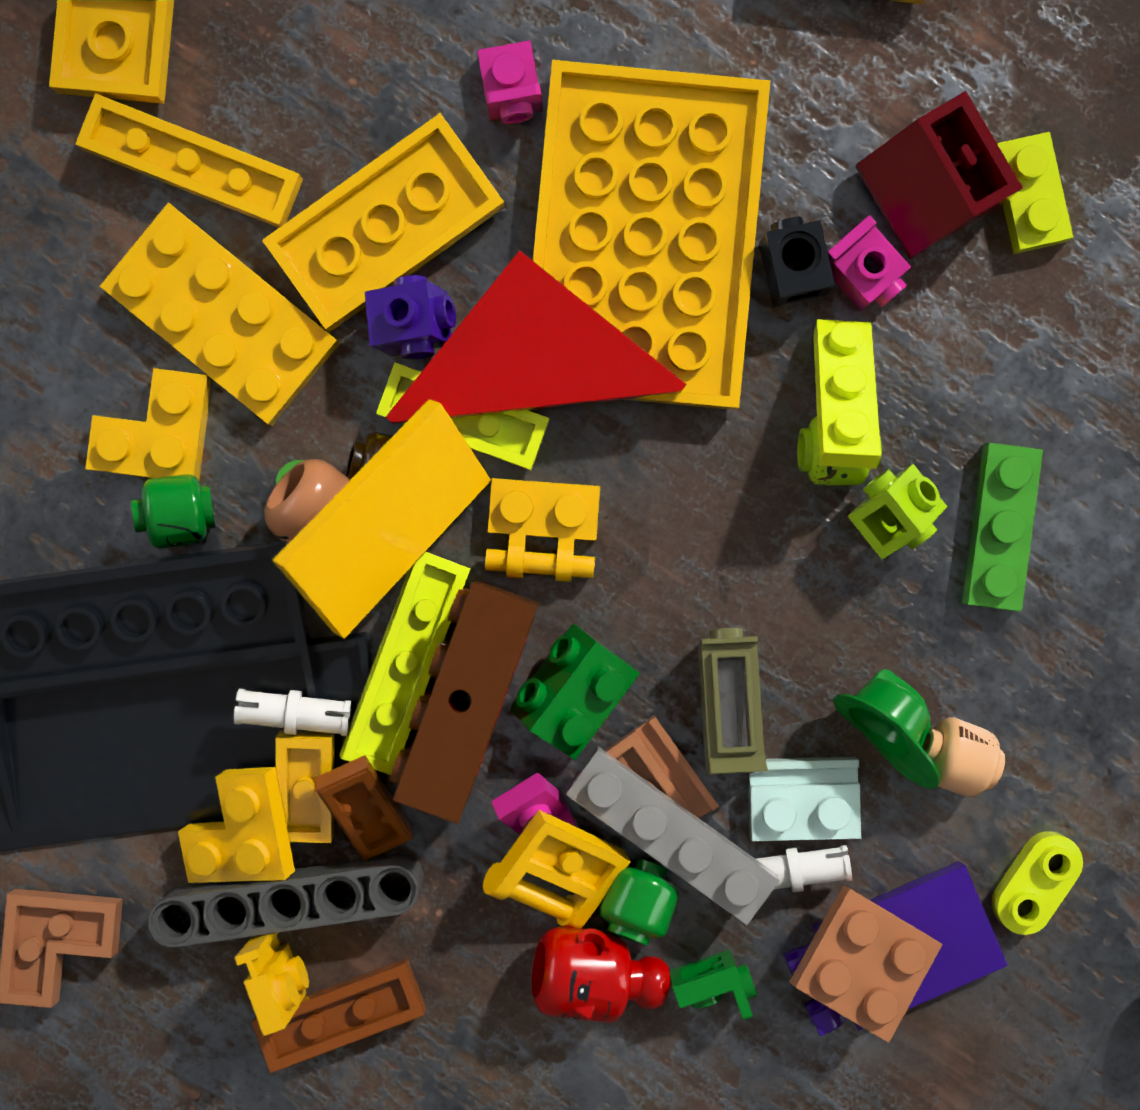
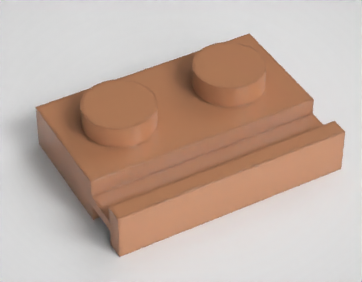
[604,715,719,818]

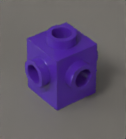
[365,275,456,360]

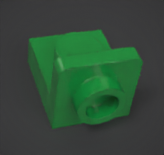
[670,950,758,1020]

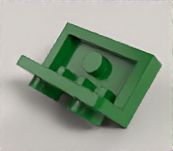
[510,624,640,760]

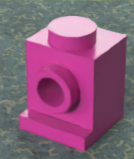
[828,215,911,311]

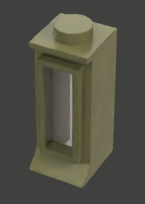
[698,628,768,776]

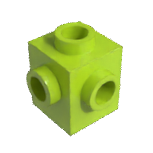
[848,464,947,559]

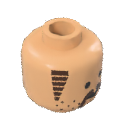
[923,717,1005,798]

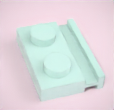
[748,757,861,841]

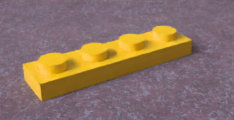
[75,93,303,228]

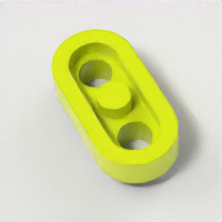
[991,831,1083,935]

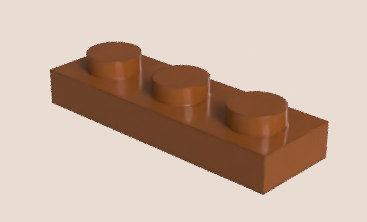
[251,958,427,1073]

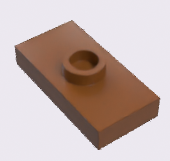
[314,755,414,861]

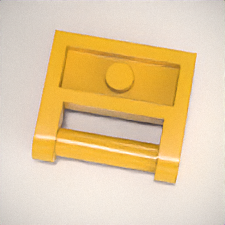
[483,809,631,928]

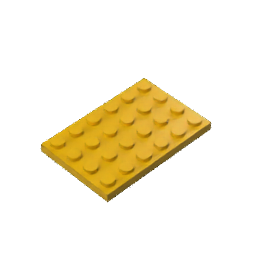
[533,60,770,410]

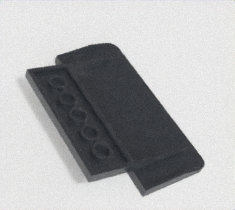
[0,541,387,851]

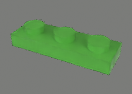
[962,443,1043,612]

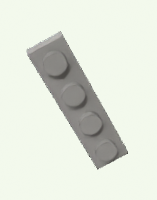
[566,746,780,925]

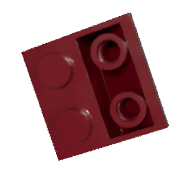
[855,91,1023,260]

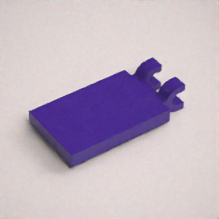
[782,861,1008,1036]

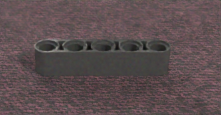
[148,854,424,948]

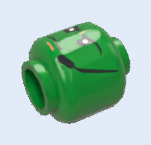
[131,474,215,549]

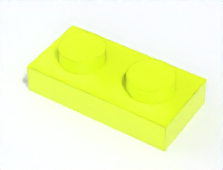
[997,132,1074,254]

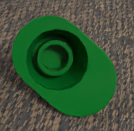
[833,669,940,789]

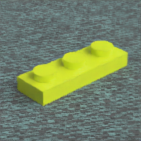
[813,319,881,469]
[376,362,550,471]

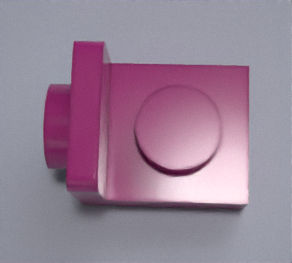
[477,40,543,124]
[491,773,580,835]

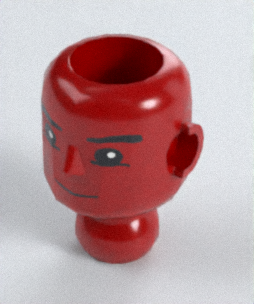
[532,927,670,1023]

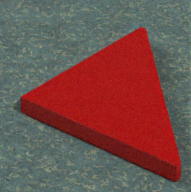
[385,250,687,424]

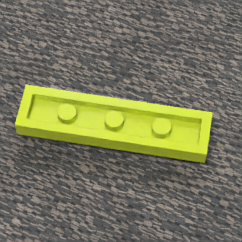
[339,552,470,775]

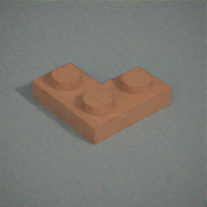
[0,889,123,1008]

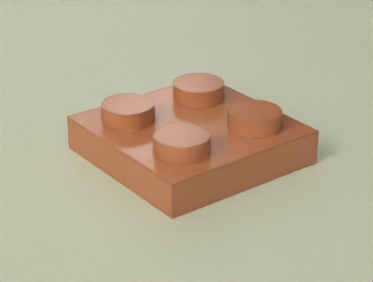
[789,885,943,1043]

